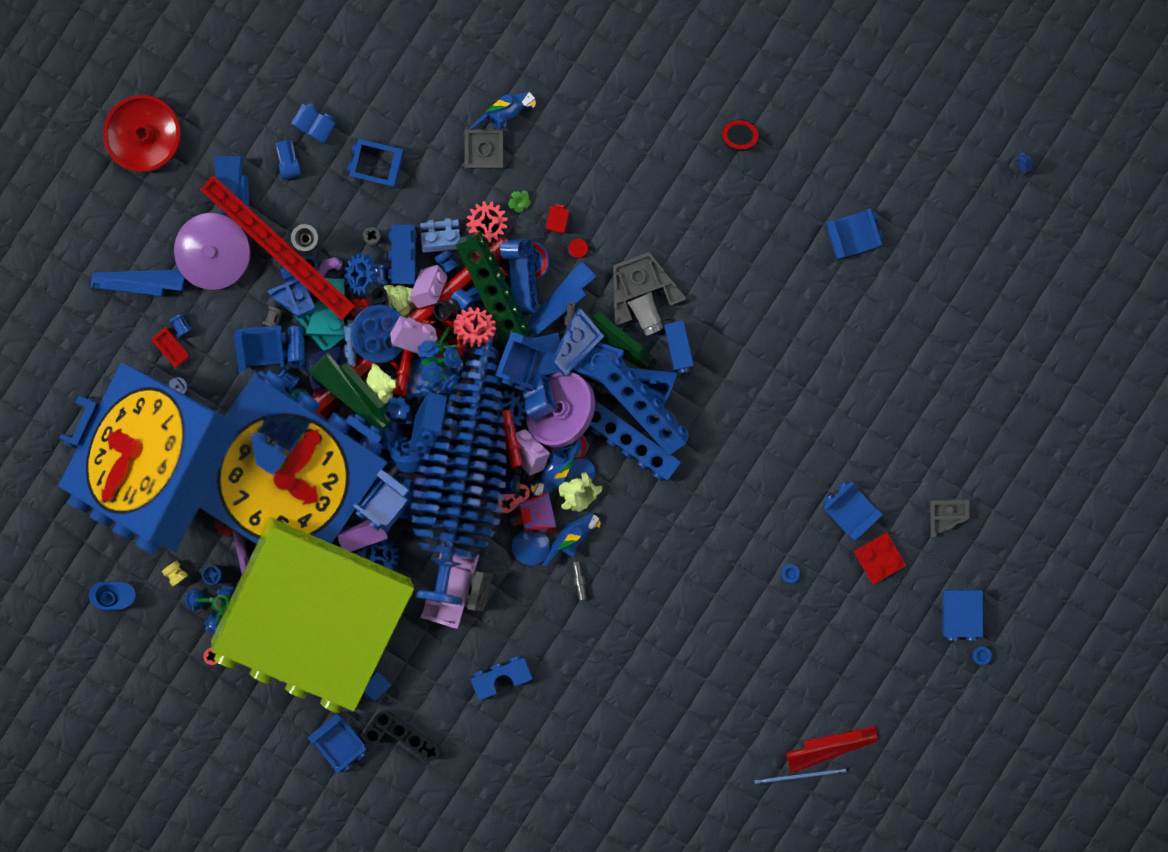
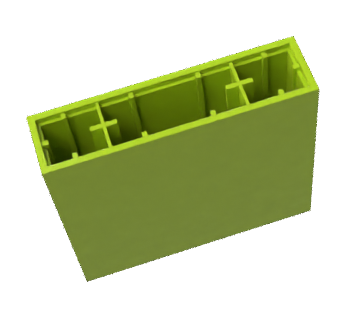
[211,517,414,713]

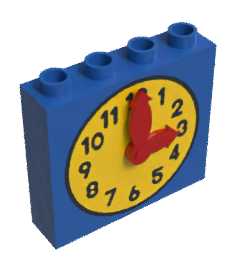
[58,362,241,555]
[199,370,387,544]

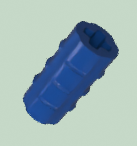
[287,326,305,368]

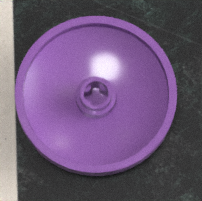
[174,213,251,290]
[526,372,595,447]

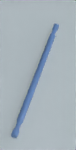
[754,768,846,784]

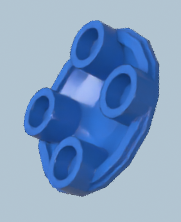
[512,528,550,565]

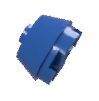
[391,437,426,473]

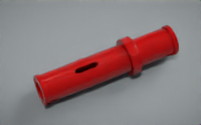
[394,349,415,395]
[499,410,523,469]

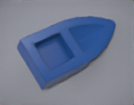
[1015,152,1033,174]

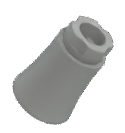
[291,224,318,251]
[627,291,663,336]

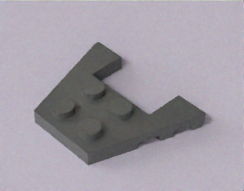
[613,252,686,326]

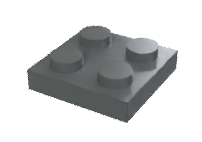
[465,129,503,168]
[466,571,493,611]

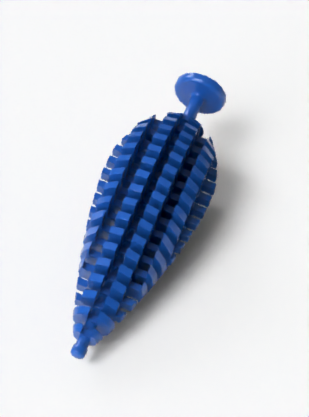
[411,338,506,605]

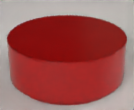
[569,239,588,258]

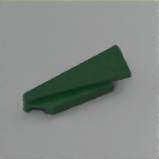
[575,305,655,370]
[309,352,392,431]

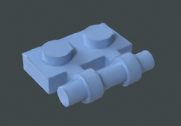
[420,218,460,252]
[344,320,357,365]

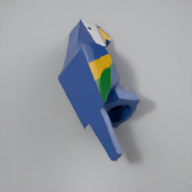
[470,92,536,131]
[530,438,580,496]
[543,512,601,567]

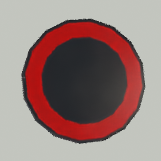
[721,120,759,152]

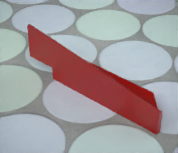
[786,726,878,773]

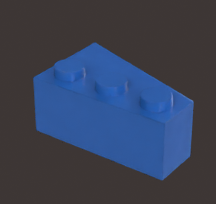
[388,224,417,285]
[608,368,678,407]

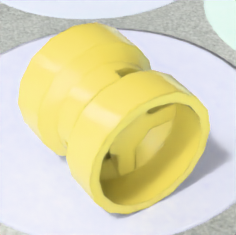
[161,560,188,587]

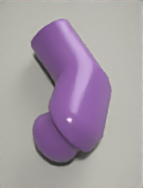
[317,257,342,277]

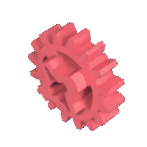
[466,201,508,243]
[454,307,496,347]

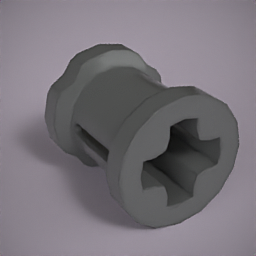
[363,227,381,245]
[262,306,285,326]

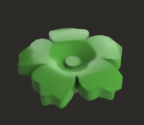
[508,190,531,213]

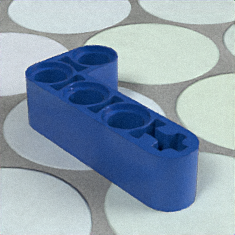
[500,239,538,314]

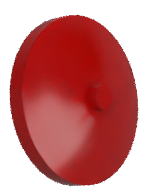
[103,95,181,172]

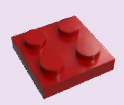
[853,532,906,585]

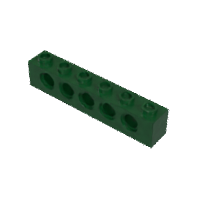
[455,230,529,346]

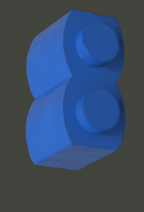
[291,103,336,145]
[521,373,555,419]

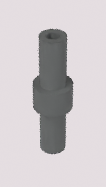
[565,302,575,330]
[573,562,587,601]

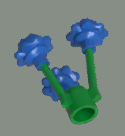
[183,585,235,635]

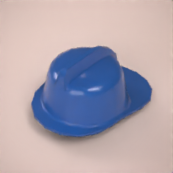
[89,582,136,612]

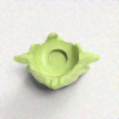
[384,284,417,318]
[366,364,397,404]
[559,472,602,512]

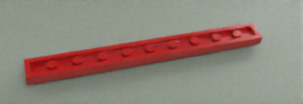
[200,176,355,320]

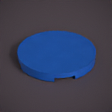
[351,305,403,363]

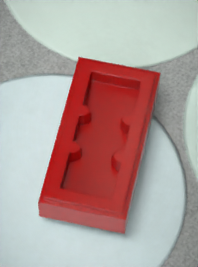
[151,327,191,369]

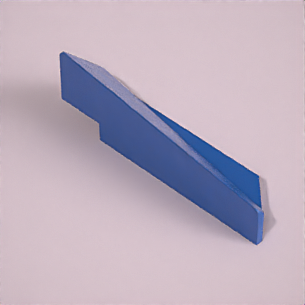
[214,156,249,235]
[526,262,596,339]
[90,270,185,297]

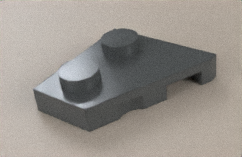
[930,499,969,537]

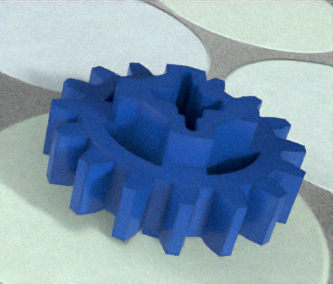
[344,254,379,296]
[486,390,527,430]
[357,538,399,570]

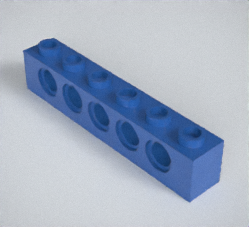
[593,351,689,455]
[589,401,681,481]

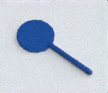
[548,458,595,494]

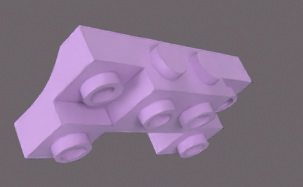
[421,544,479,629]

